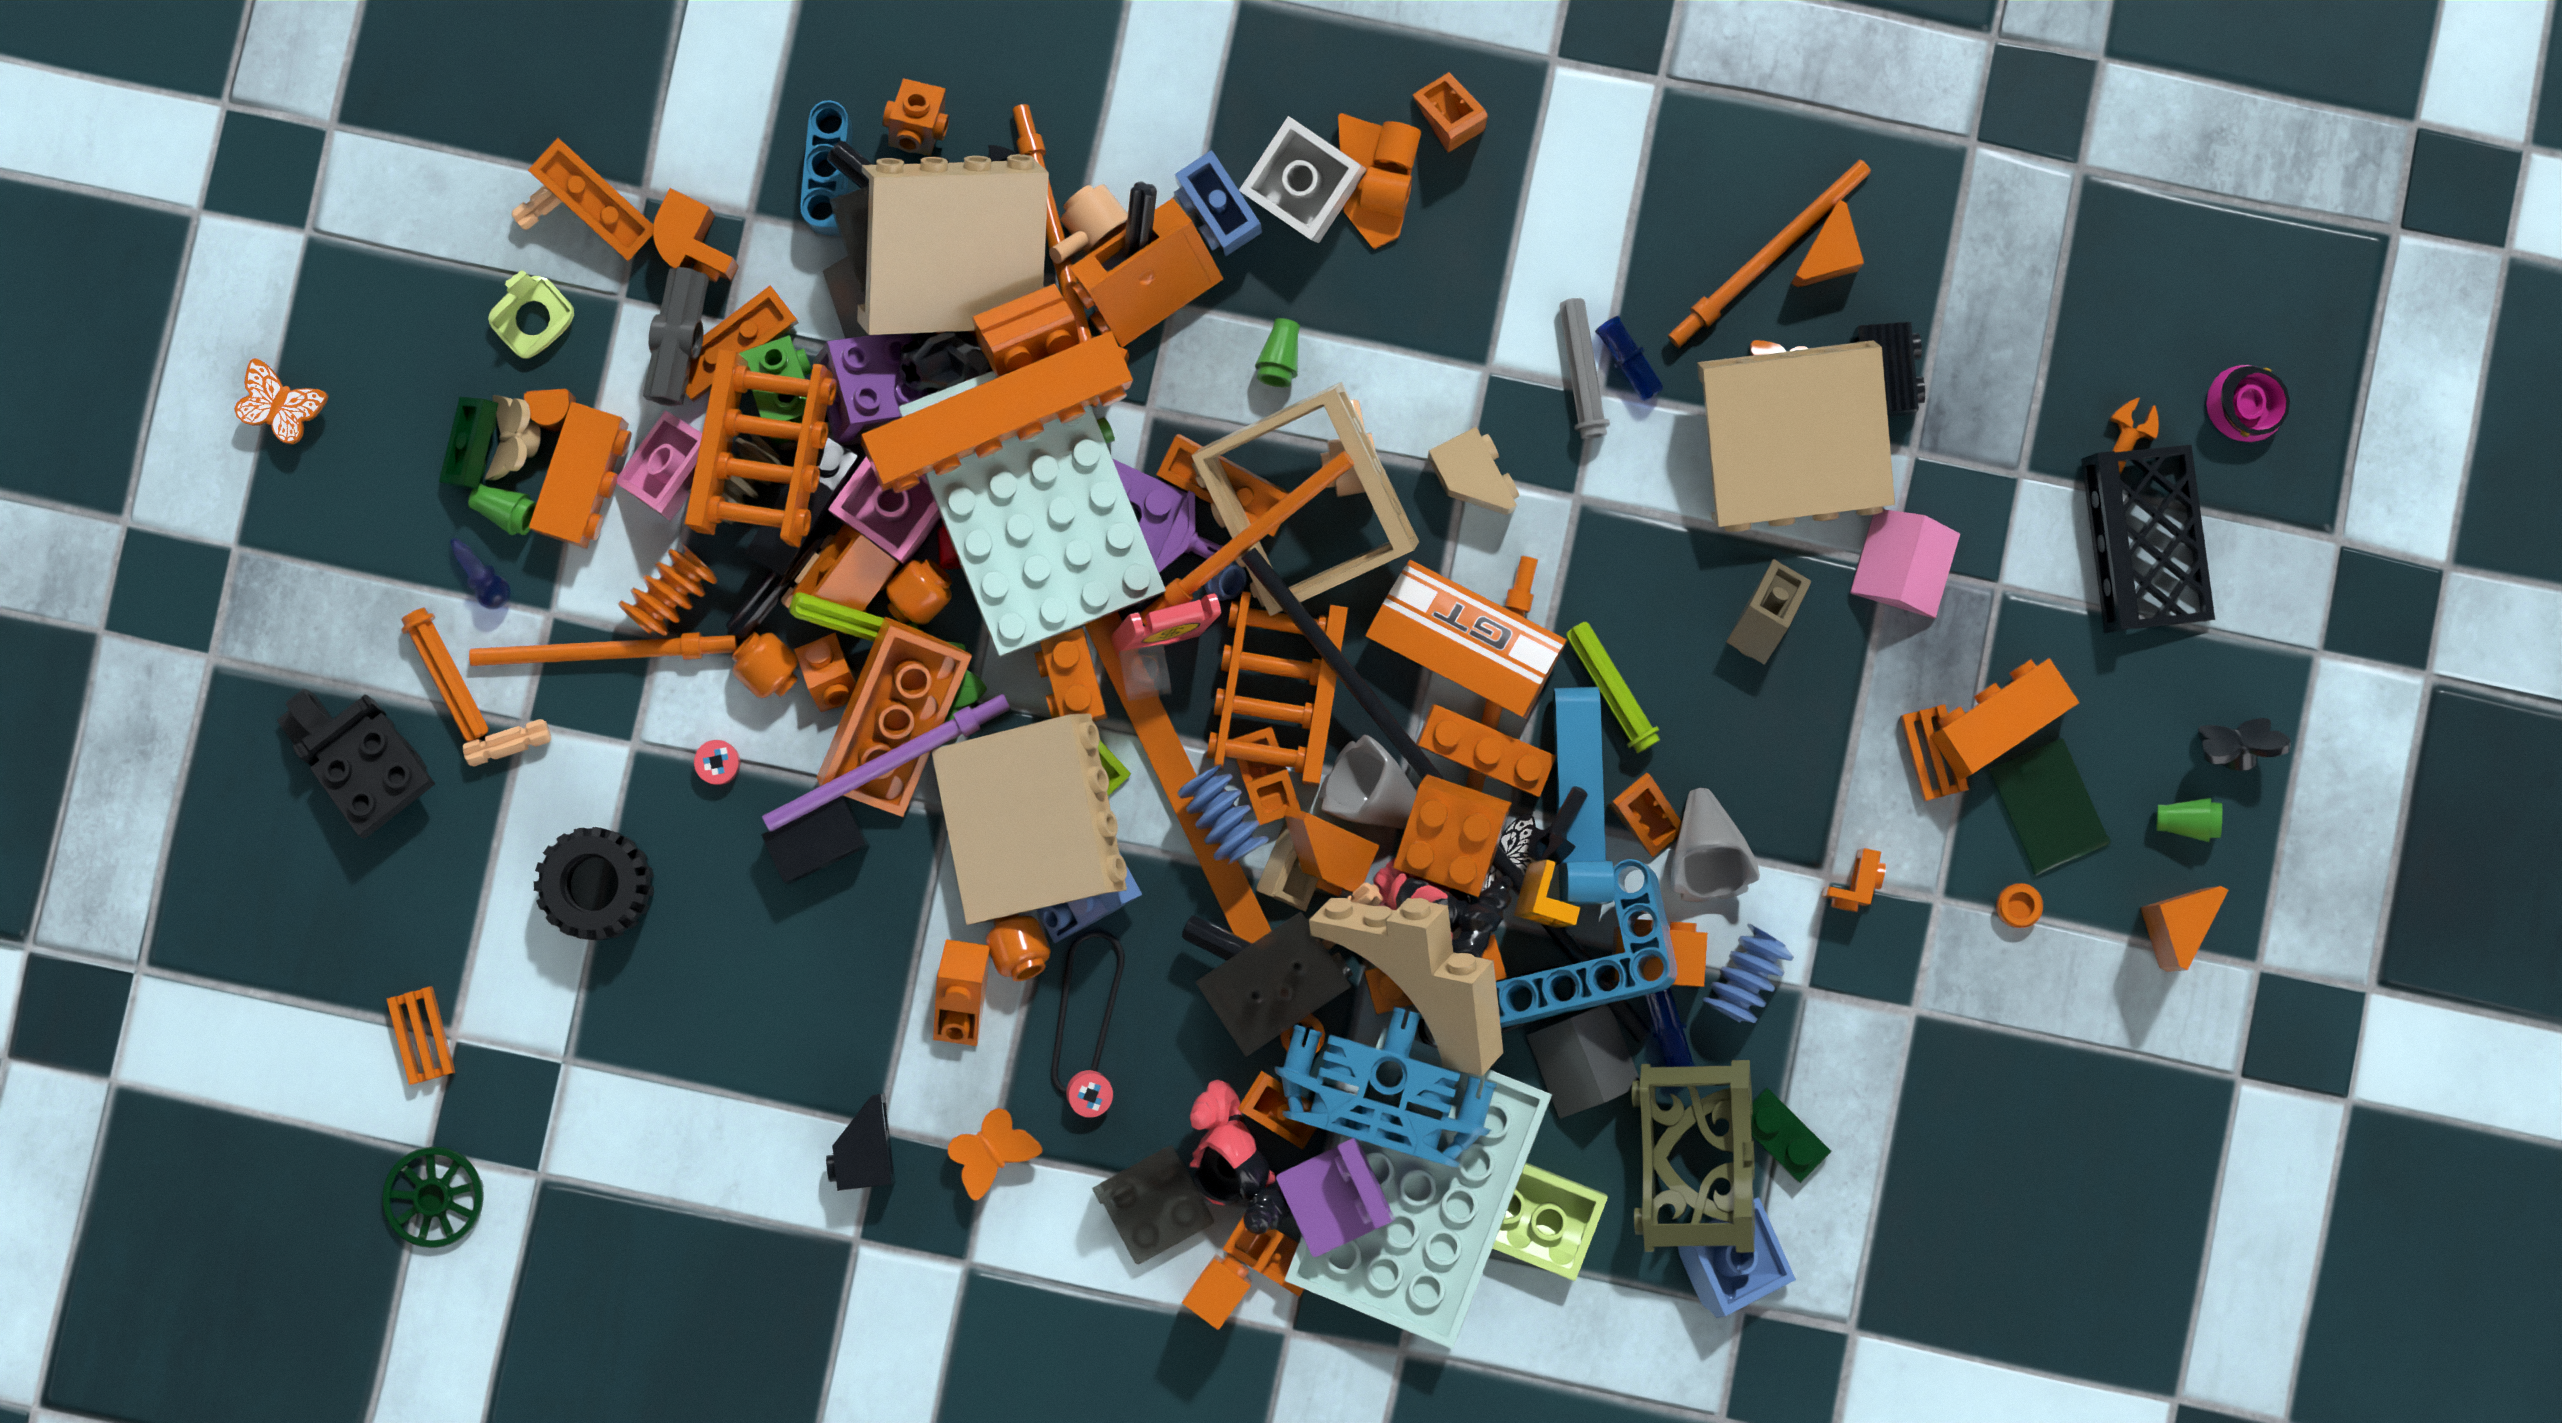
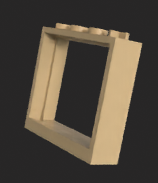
[1192,382,1419,616]

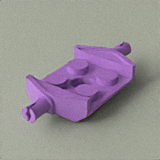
[1112,459,1223,574]

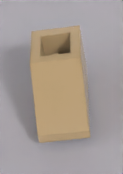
[1427,427,1519,515]

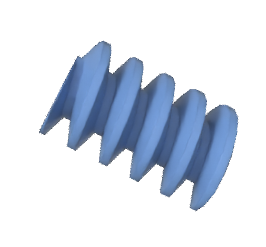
[1177,764,1269,865]
[1703,923,1794,1023]

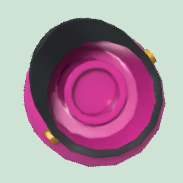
[2206,365,2290,442]

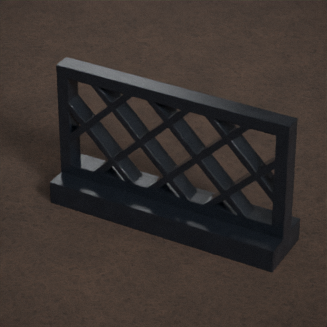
[2081,444,2215,633]

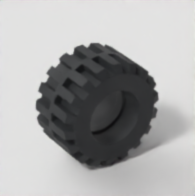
[534,827,654,941]

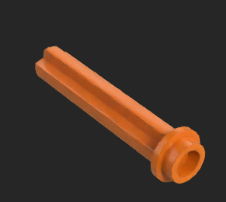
[401,607,489,742]

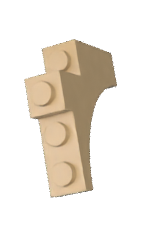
[1309,898,1503,1076]

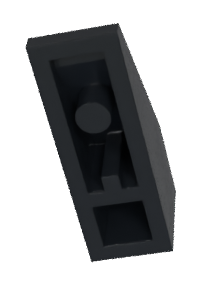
[745,437,858,579]

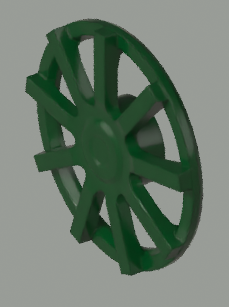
[382,1147,484,1248]

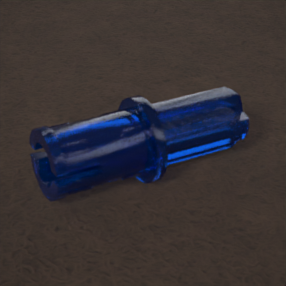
[1595,315,1663,401]
[1645,987,1696,1067]

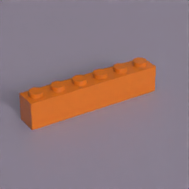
[861,331,1133,493]

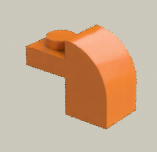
[653,188,739,282]

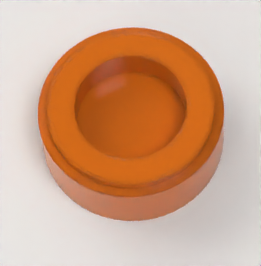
[1996,883,2043,928]

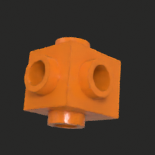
[882,78,949,156]

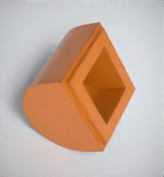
[524,389,576,432]

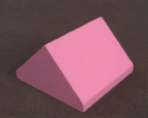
[616,410,702,521]
[1850,509,1960,619]

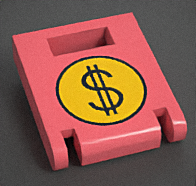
[1111,593,1221,658]

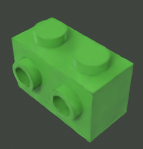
[739,335,812,447]

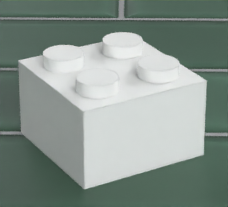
[1239,116,1368,243]

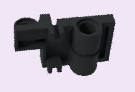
[277,688,435,840]

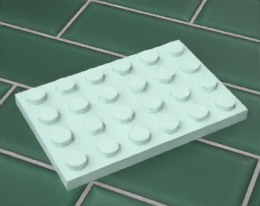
[898,356,1166,658]
[1284,1028,1552,1349]

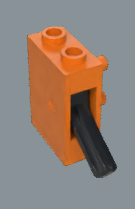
[1069,181,1224,348]

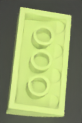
[1492,1163,1608,1281]

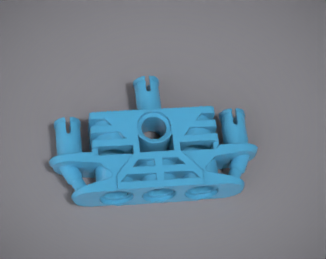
[1274,1006,1497,1168]

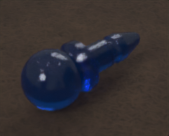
[450,538,511,610]

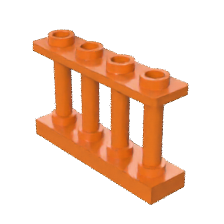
[685,349,836,547]
[1207,591,1348,787]

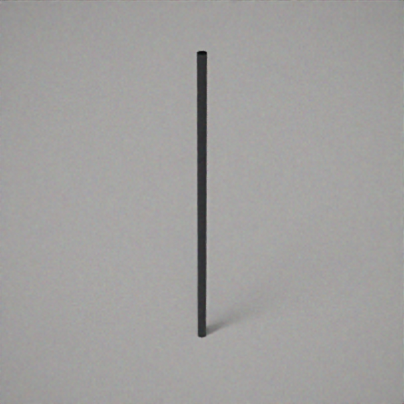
[1241,547,1651,1042]

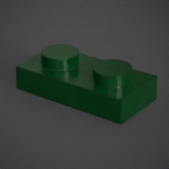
[439,397,499,489]
[1751,1088,1832,1183]

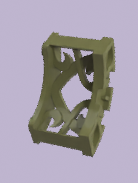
[1632,1060,1755,1252]

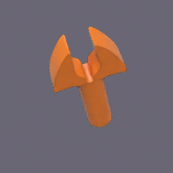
[2109,398,2159,475]

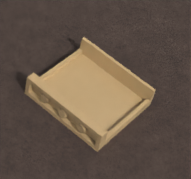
[857,155,1049,335]
[1697,340,1895,532]
[931,714,1127,925]

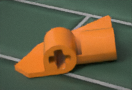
[1338,113,1421,250]

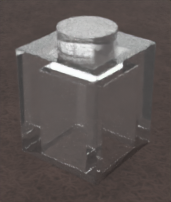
[1119,644,1172,701]

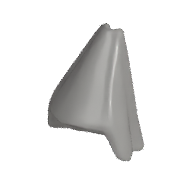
[1318,735,1417,830]
[1671,788,1760,902]

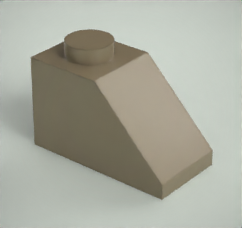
[1726,559,1812,665]

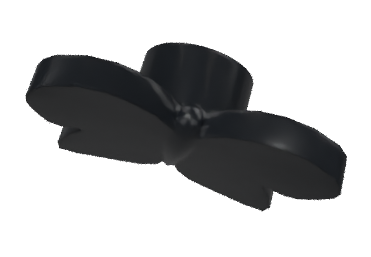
[2198,718,2290,771]

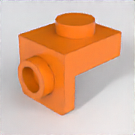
[794,633,856,712]
[1821,848,1886,912]

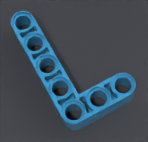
[800,100,869,239]
[1553,687,1614,906]
[1496,859,1677,1028]

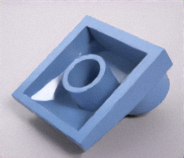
[1678,1197,1796,1318]

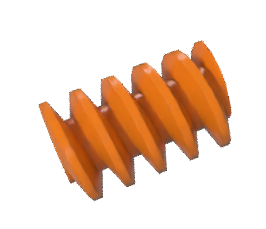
[618,542,718,636]

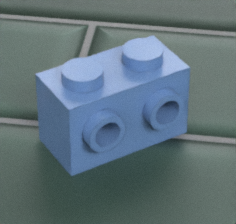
[1174,150,1262,257]

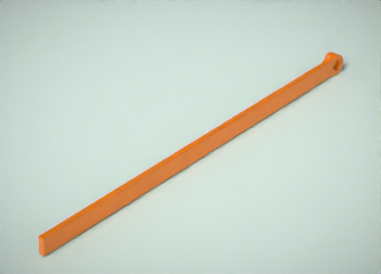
[966,331,1325,1053]

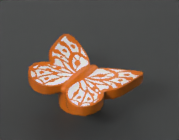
[234,358,329,445]

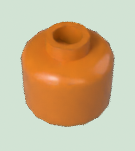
[886,559,952,625]
[731,632,798,698]
[986,914,1051,981]

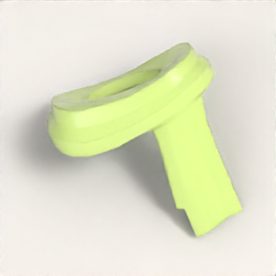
[488,270,574,359]

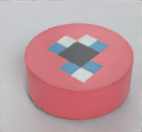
[694,740,741,785]
[1066,1070,1113,1117]

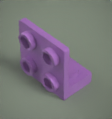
[813,333,928,443]
[1276,1138,1396,1257]

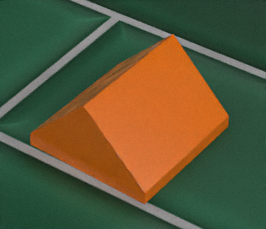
[2140,886,2229,972]

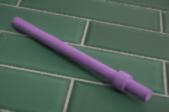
[762,694,1011,832]

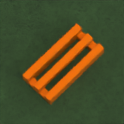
[1900,704,1969,802]
[387,986,456,1085]

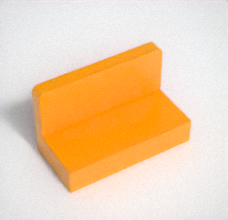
[1514,859,1581,928]

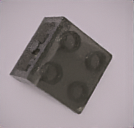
[1092,1143,1214,1264]

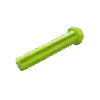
[789,592,923,642]
[1566,622,1660,754]

